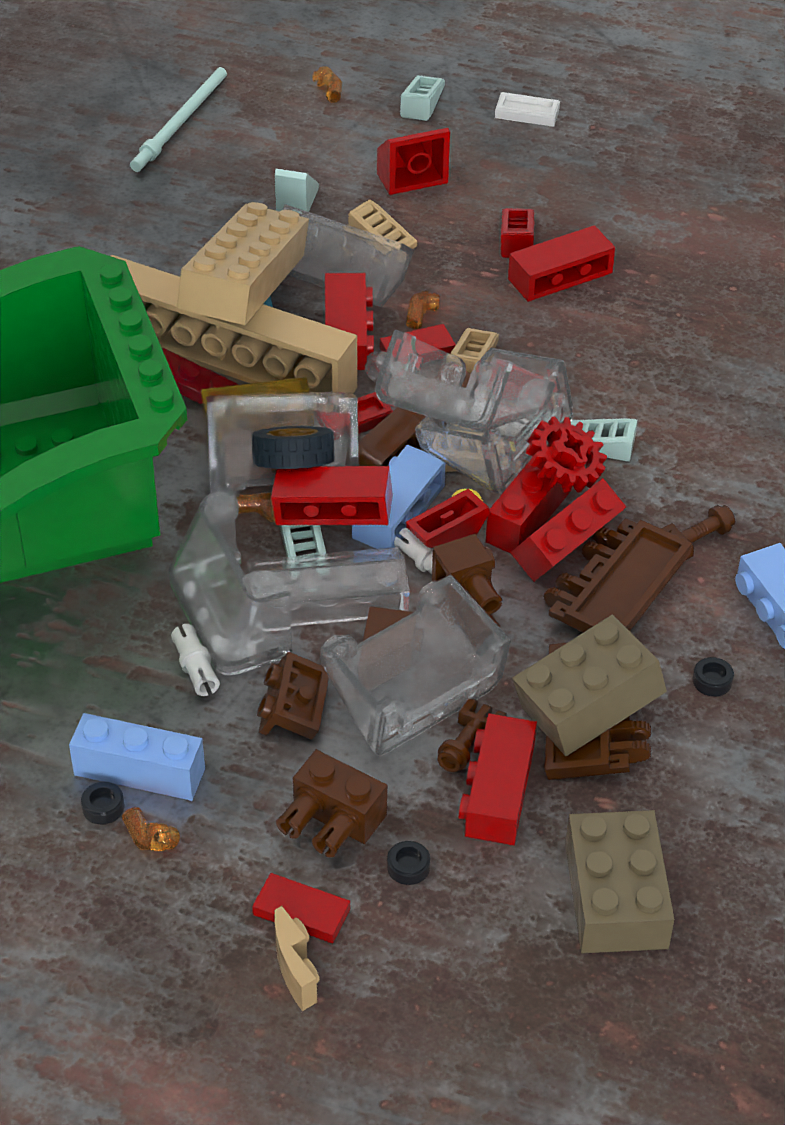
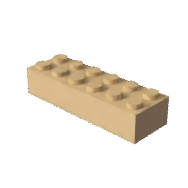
[177,202,309,325]

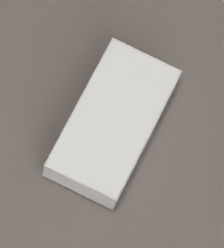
[495,92,560,127]

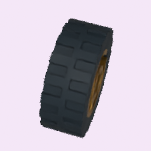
[251,426,335,469]

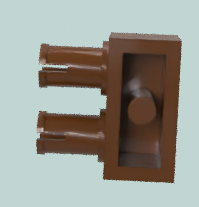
[431,534,503,641]
[276,749,388,858]

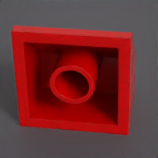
[377,128,450,195]

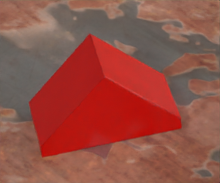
[405,489,490,548]

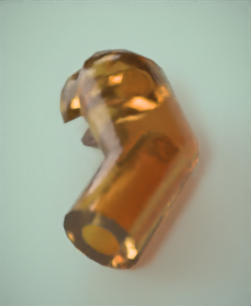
[312,66,342,103]
[406,291,440,329]
[236,493,275,523]
[122,807,180,851]

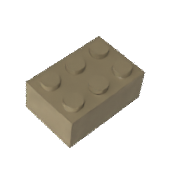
[512,614,667,756]
[565,810,675,953]

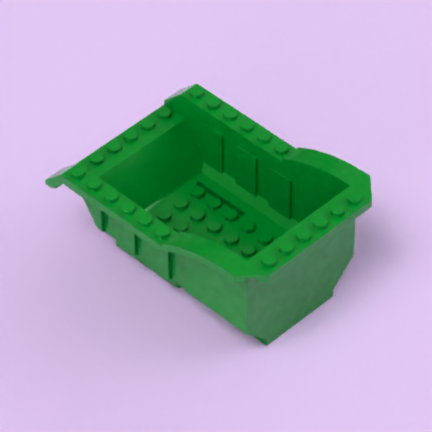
[0,246,188,583]

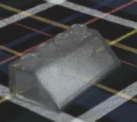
[283,204,414,308]
[247,547,410,630]

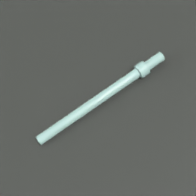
[130,67,227,172]

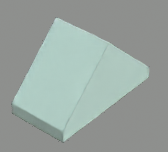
[275,169,319,216]

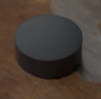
[693,657,734,697]
[81,782,125,825]
[387,841,430,885]

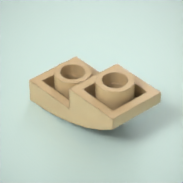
[275,906,320,1011]

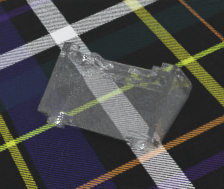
[375,330,556,432]
[415,348,573,495]
[206,392,359,498]
[168,487,292,675]
[320,575,511,755]

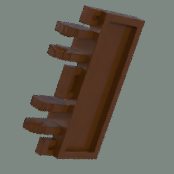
[543,518,692,633]
[545,642,651,780]

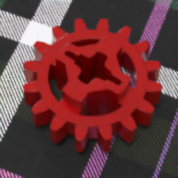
[525,416,607,493]

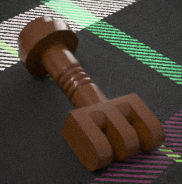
[661,505,736,560]
[437,698,507,772]

